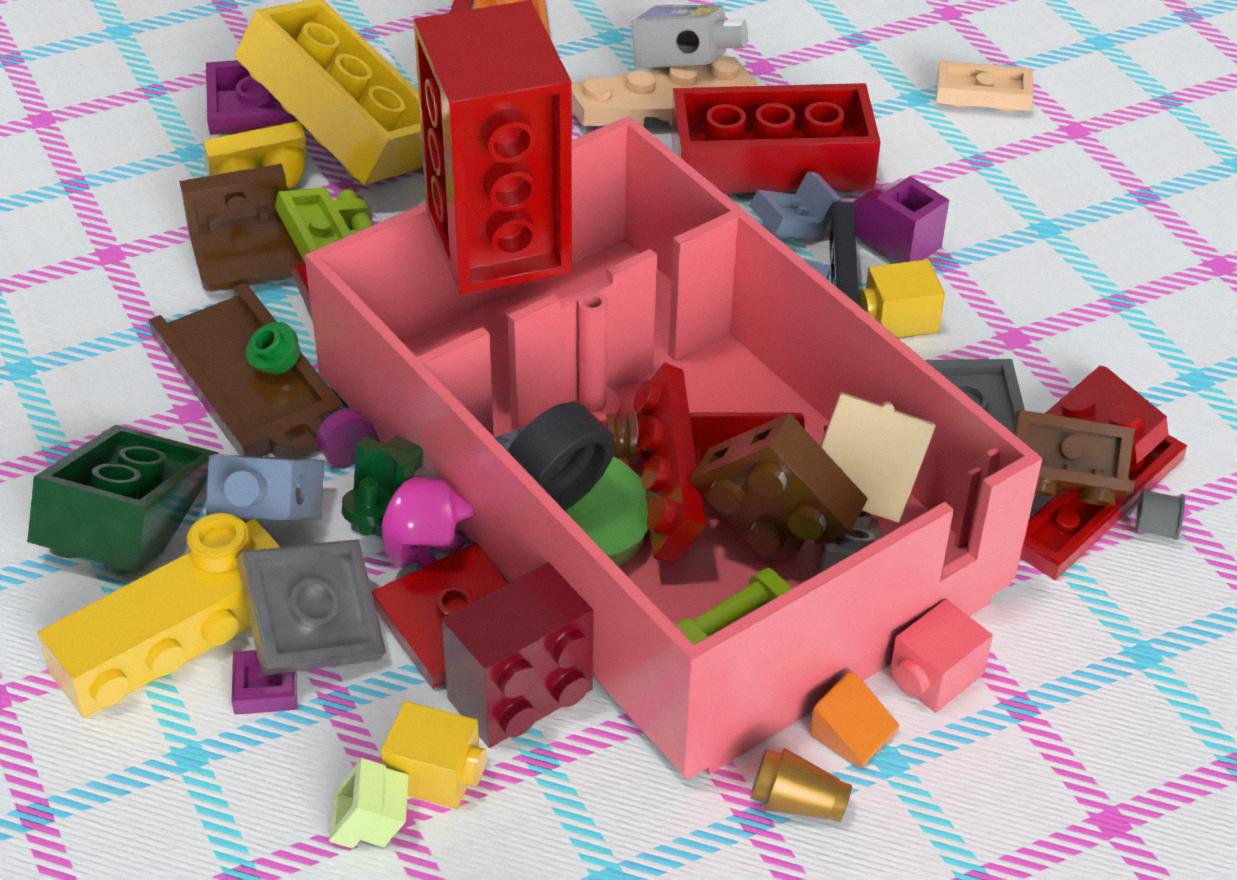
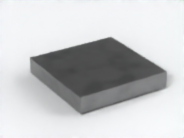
[237,539,386,676]

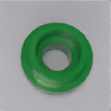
[246,322,300,375]

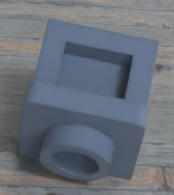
[749,172,841,240]

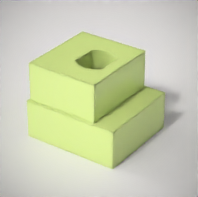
[329,758,409,849]

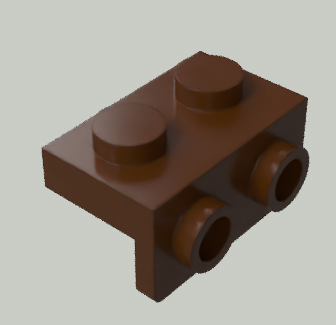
[1013,410,1135,506]

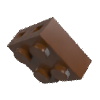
[690,413,868,563]

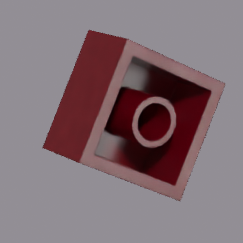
[442,562,593,748]

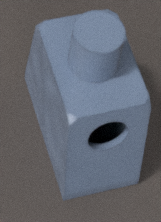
[206,454,324,520]

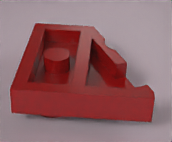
[1045,365,1169,464]

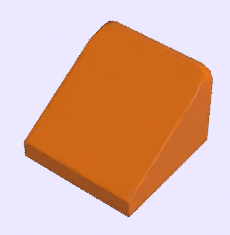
[810,671,899,769]

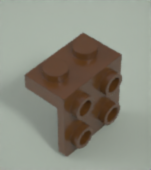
[179,163,303,292]

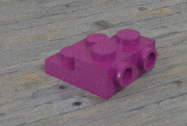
[206,60,305,135]

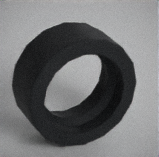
[507,401,616,511]

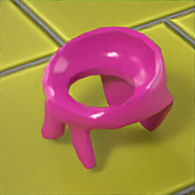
[381,476,474,568]

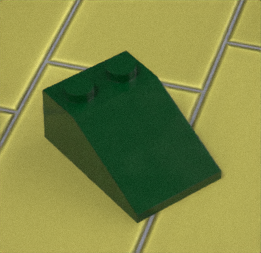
[27,424,219,574]

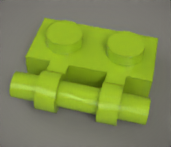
[275,187,373,260]

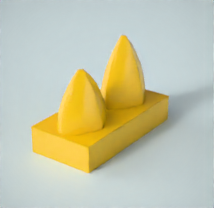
[203,121,306,189]

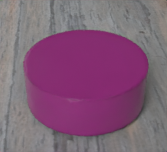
[316,409,376,467]

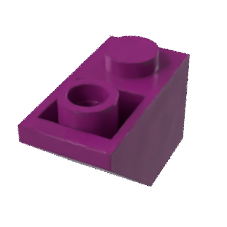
[853,176,949,263]

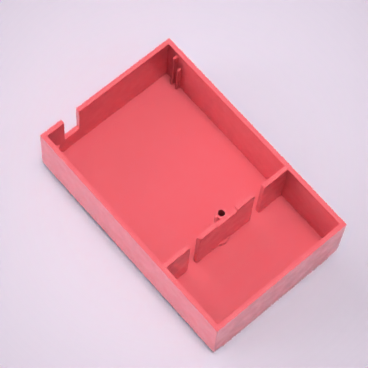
[305,115,1043,779]

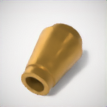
[750,747,852,822]

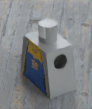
[631,5,748,68]

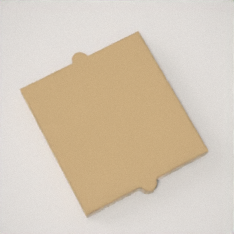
[820,391,936,523]

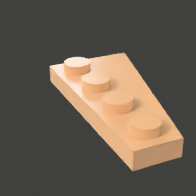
[572,56,759,126]

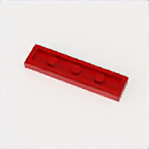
[1020,435,1188,580]

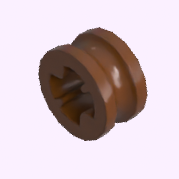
[606,412,638,464]

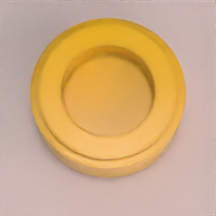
[187,513,251,573]

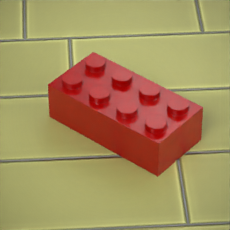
[671,83,881,195]

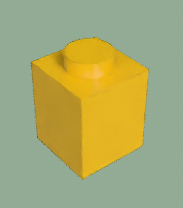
[859,259,945,338]
[380,701,487,809]

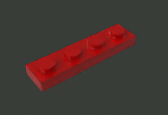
[633,362,706,566]

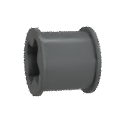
[1135,488,1185,540]

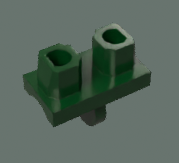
[341,436,423,539]

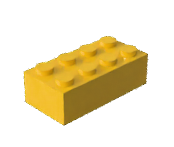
[234,0,423,185]

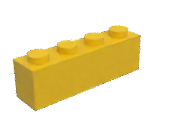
[37,519,280,719]

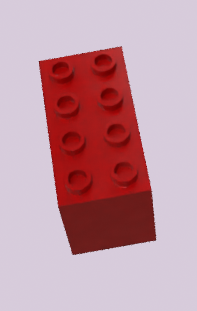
[414,0,572,295]

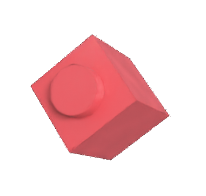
[889,599,993,713]

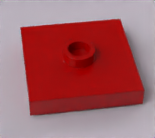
[372,542,508,689]

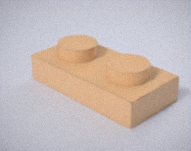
[936,60,1033,111]

